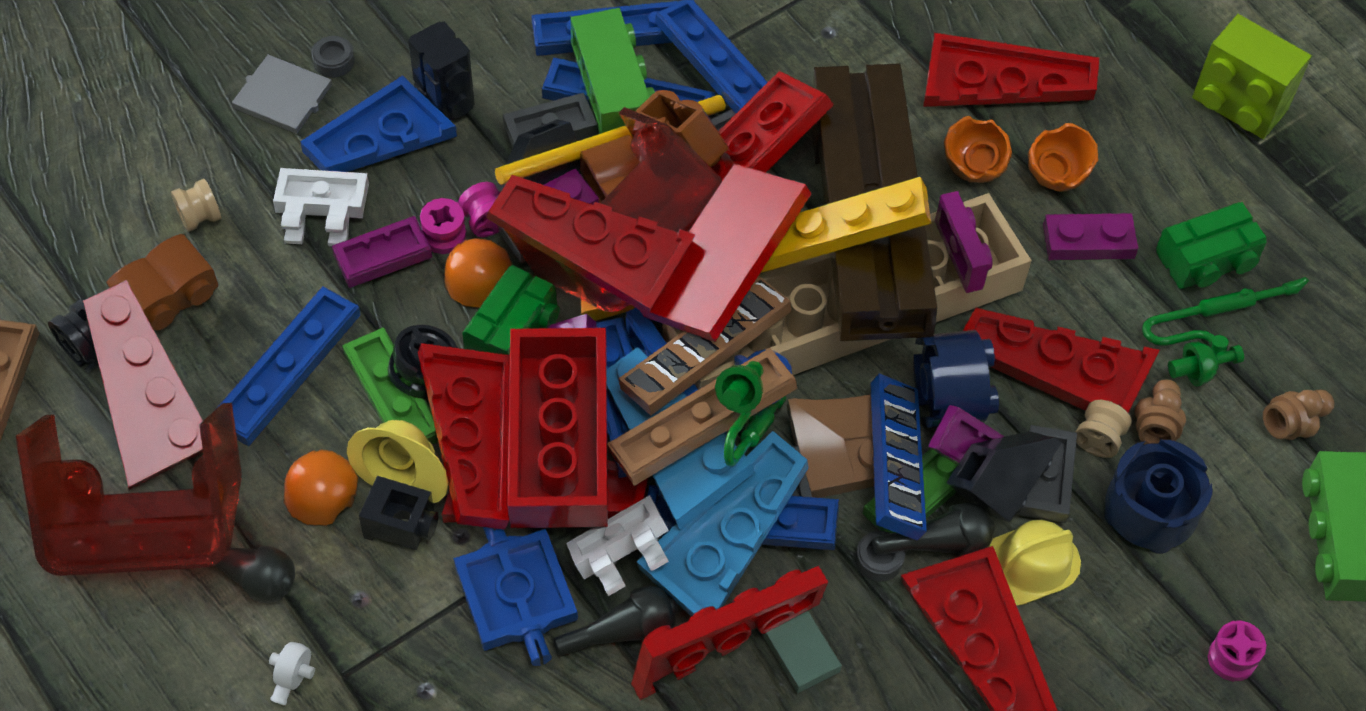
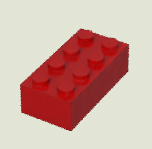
[507,328,608,528]

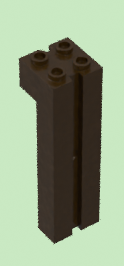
[811,63,937,341]

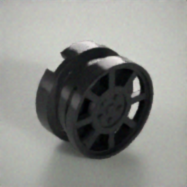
[48,299,99,373]
[387,325,458,398]

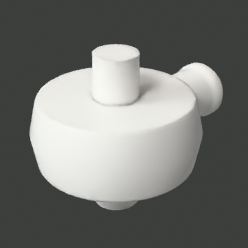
[269,642,315,705]

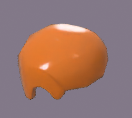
[944,116,1012,183]
[1028,123,1098,192]
[444,238,512,308]
[284,449,358,525]

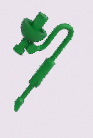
[1142,277,1309,387]
[715,361,786,467]

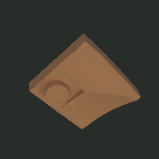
[787,394,874,498]

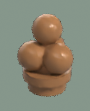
[1135,379,1186,444]
[1263,389,1335,440]

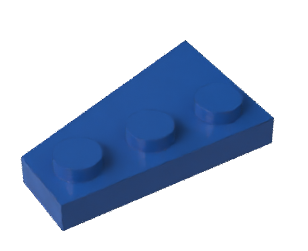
[300,75,457,172]

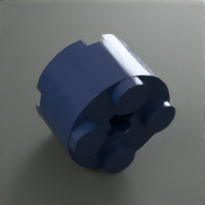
[913,330,999,428]
[1104,439,1213,554]

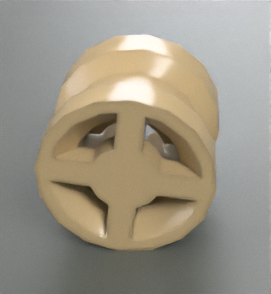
[171,178,222,232]
[1076,400,1132,458]

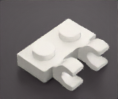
[273,168,369,246]
[566,495,669,596]

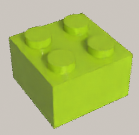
[1192,14,1312,140]

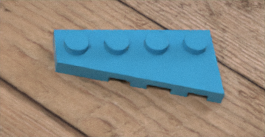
[607,347,755,530]
[637,431,809,616]

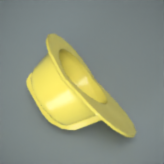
[347,420,449,503]
[990,520,1081,606]

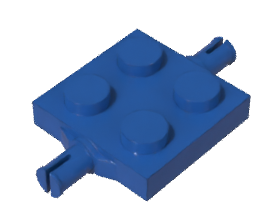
[453,527,578,666]

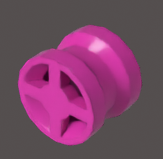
[458,182,500,237]
[420,198,466,254]
[1207,620,1267,682]

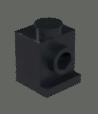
[359,476,439,550]

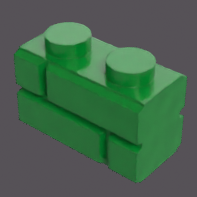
[1156,202,1267,289]
[462,265,560,355]

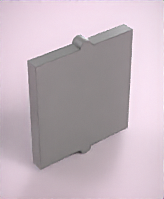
[232,54,332,134]

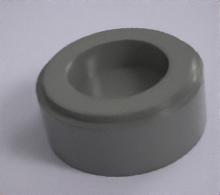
[311,36,355,78]
[855,531,905,581]

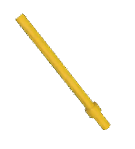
[495,95,726,185]

